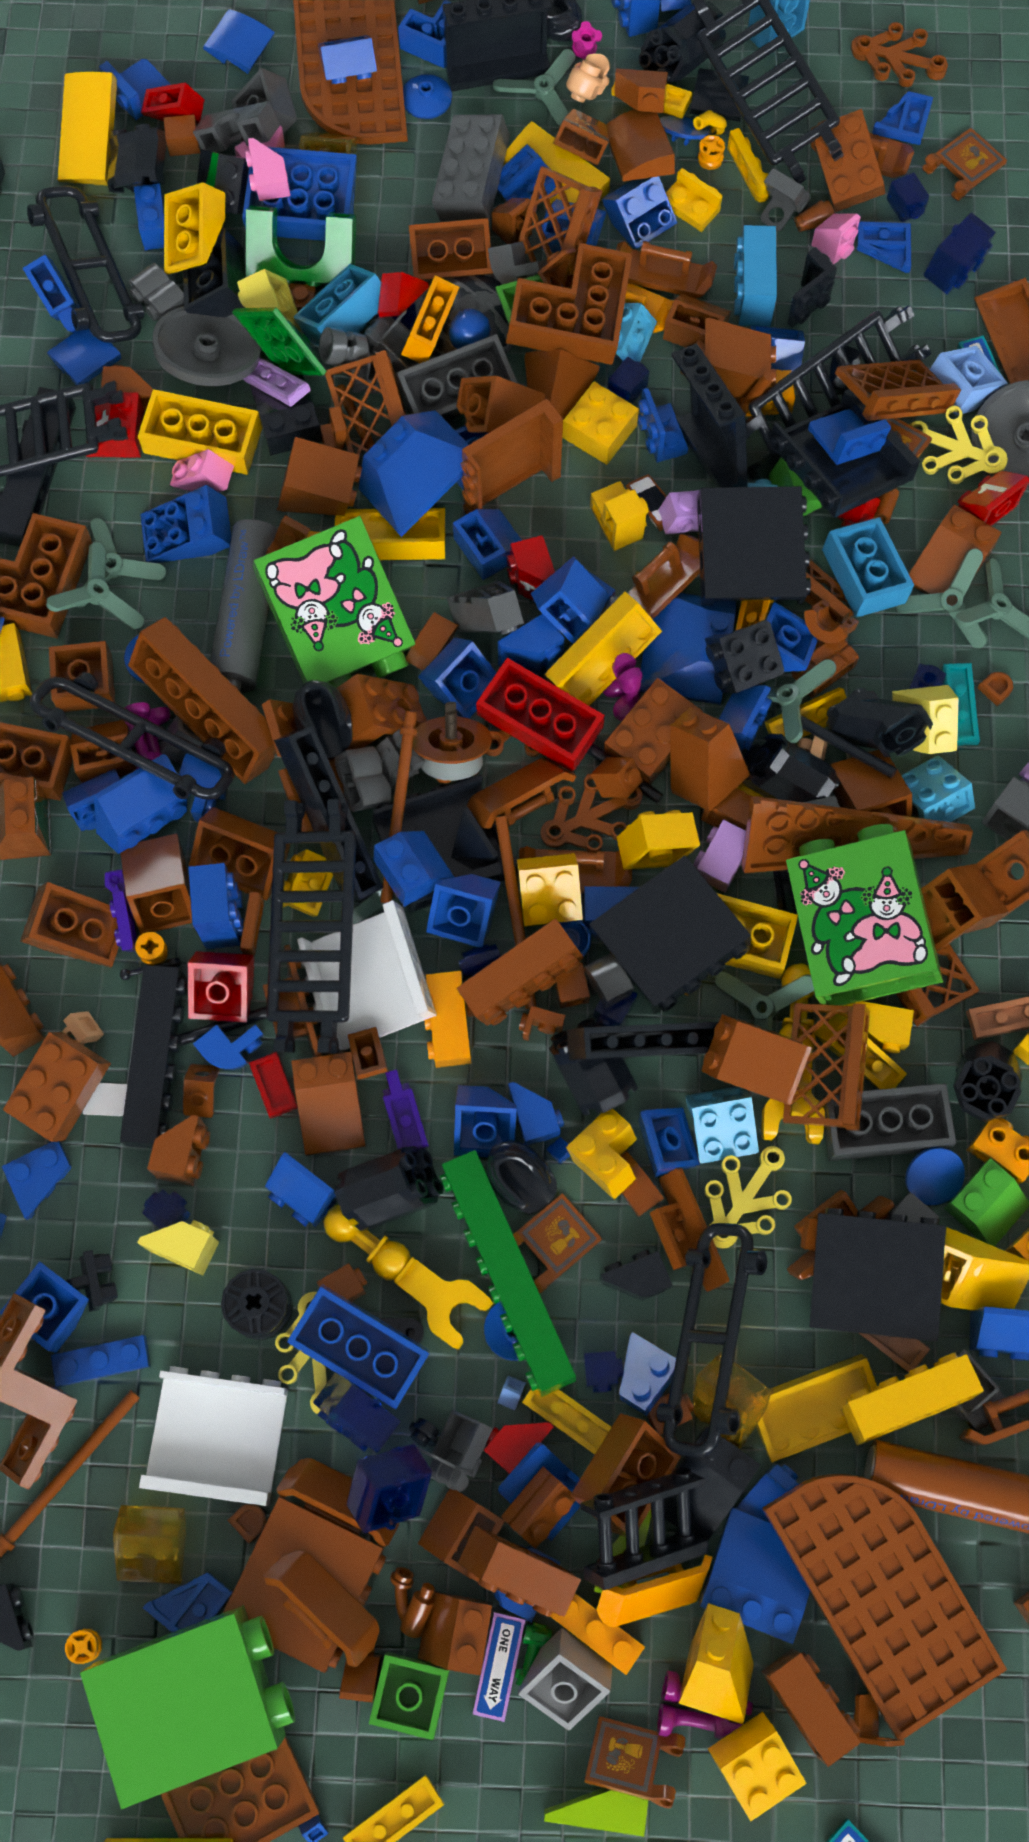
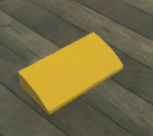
[58,72,117,186]
[503,121,610,205]
[335,508,446,560]
[545,592,662,706]
[745,1354,877,1463]

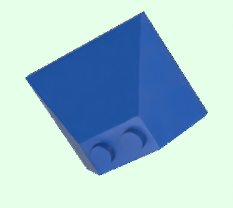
[359,410,468,537]
[639,593,736,705]

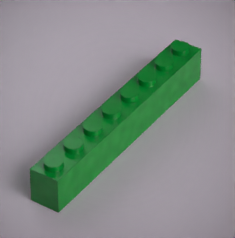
[439,1150,576,1397]

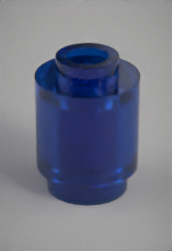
[458,944,501,978]

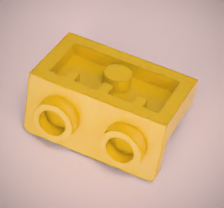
[666,168,722,232]
[283,849,333,917]

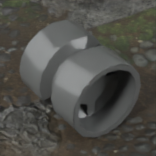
[318,327,368,369]

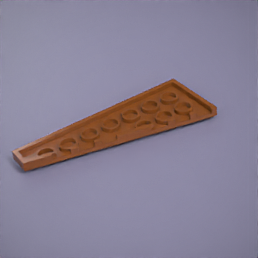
[741,796,973,873]

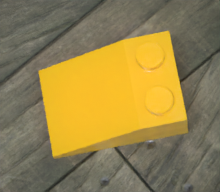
[164,182,225,274]

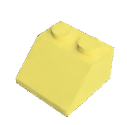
[237,269,302,332]
[892,685,958,754]
[137,1220,219,1276]

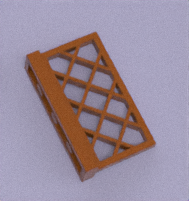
[518,166,603,288]
[325,350,406,466]
[835,360,961,421]
[896,944,980,1027]
[783,1003,870,1131]

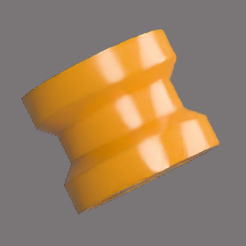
[698,135,725,170]
[135,932,168,966]
[65,1629,103,1664]

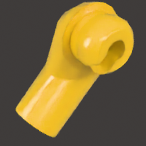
[693,110,727,135]

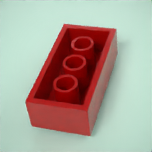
[476,658,605,773]

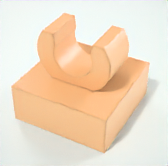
[798,736,828,761]
[63,1011,104,1045]

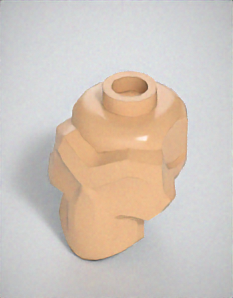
[566,54,610,103]

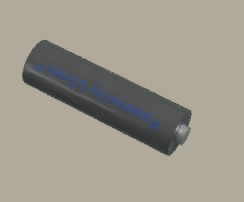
[210,519,278,692]

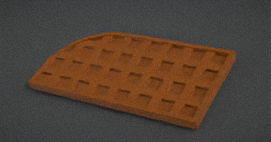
[293,0,408,145]
[762,1474,1007,1740]

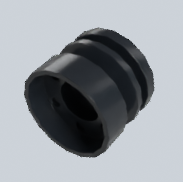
[221,1269,293,1340]

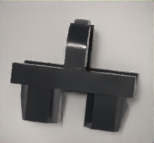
[66,1250,118,1312]

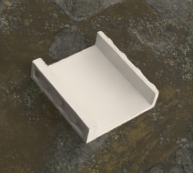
[297,901,437,1053]
[139,1366,288,1506]

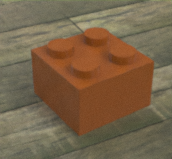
[49,641,115,712]

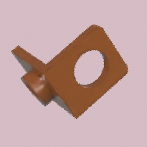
[537,248,576,287]
[183,1064,220,1118]
[854,1694,905,1747]

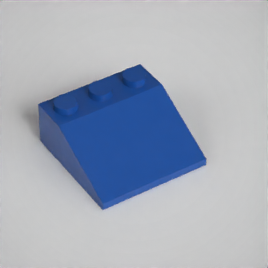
[698,1507,810,1644]

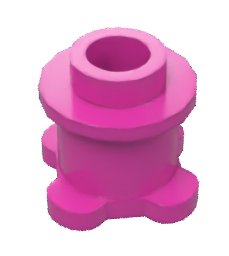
[572,21,602,59]

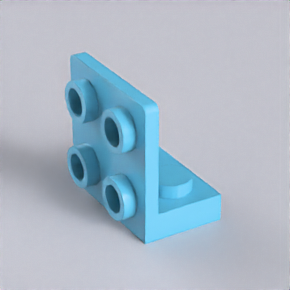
[616,303,657,368]
[901,756,975,822]
[685,1086,759,1164]

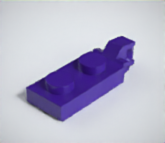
[105,870,138,952]
[382,1069,429,1150]

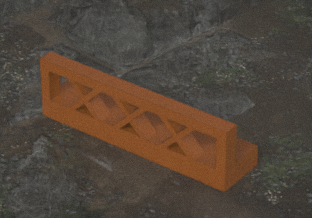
[805,560,854,624]

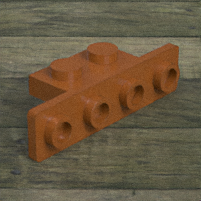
[262,944,322,1057]
[650,1168,730,1292]
[787,1189,895,1280]

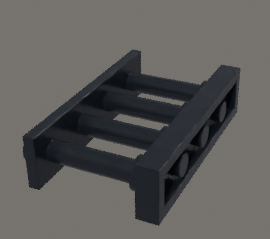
[580,1468,708,1590]

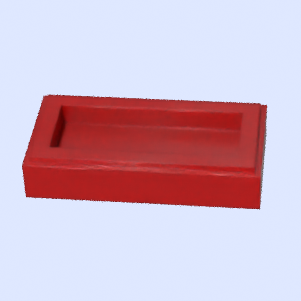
[249,1052,298,1119]

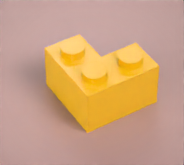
[590,481,649,551]
[566,1109,637,1200]

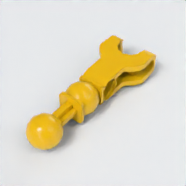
[761,963,825,1145]
[324,1204,493,1350]

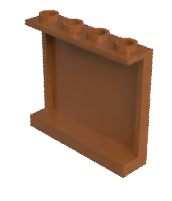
[460,399,563,515]
[223,1497,387,1673]

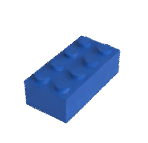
[287,1284,430,1409]

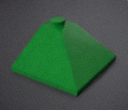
[232,307,327,376]

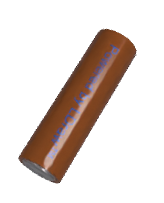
[864,1439,1029,1534]

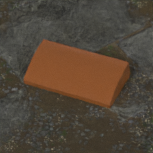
[606,109,675,181]
[974,277,1029,384]

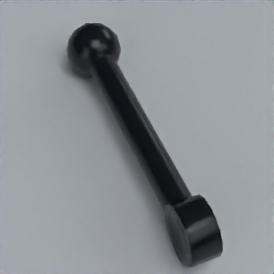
[120,958,181,980]

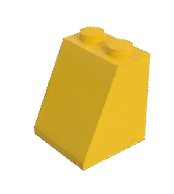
[679,1603,754,1724]

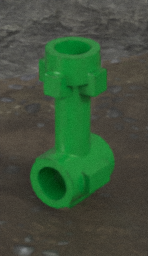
[514,1622,552,1686]

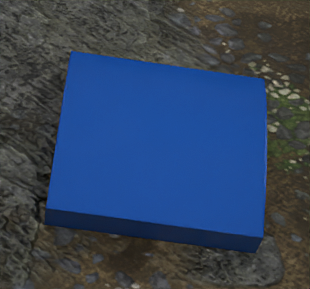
[203,9,275,74]
[497,144,562,201]
[47,328,122,385]

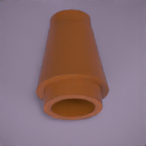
[794,200,835,232]

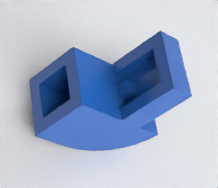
[179,753,226,822]
[193,1024,265,1070]

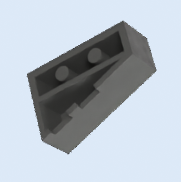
[447,580,524,634]

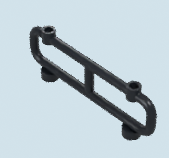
[27,186,144,343]
[30,672,234,800]
[657,1223,767,1457]

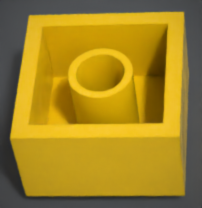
[562,382,639,465]
[616,810,700,870]
[517,853,583,926]
[708,1712,807,1821]

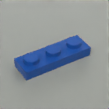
[51,1335,151,1387]

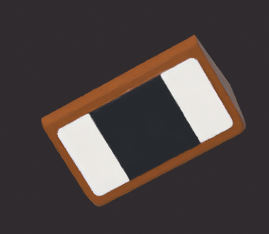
[625,474,667,532]

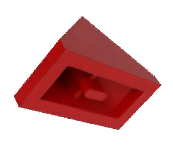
[378,272,430,317]

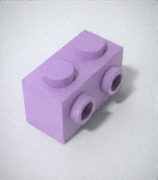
[659,490,699,534]
[693,820,746,893]

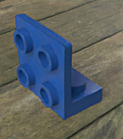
[637,388,688,463]

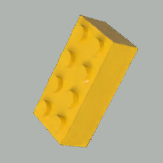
[138,389,262,475]
[717,893,798,979]
[841,1352,984,1446]

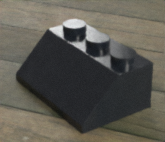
[183,228,246,318]

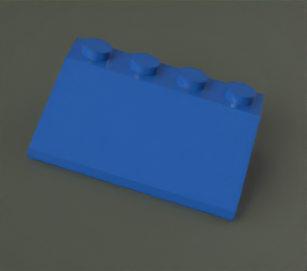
[242,147,357,241]

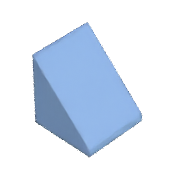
[497,1376,526,1411]

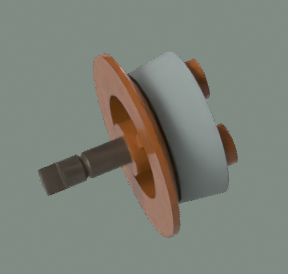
[413,702,492,783]

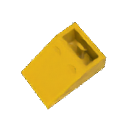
[941,1227,1029,1310]

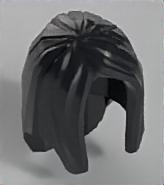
[547,0,583,42]
[293,680,352,758]
[485,1140,557,1214]

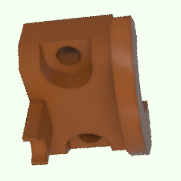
[804,599,859,643]

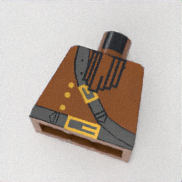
[553,109,609,165]

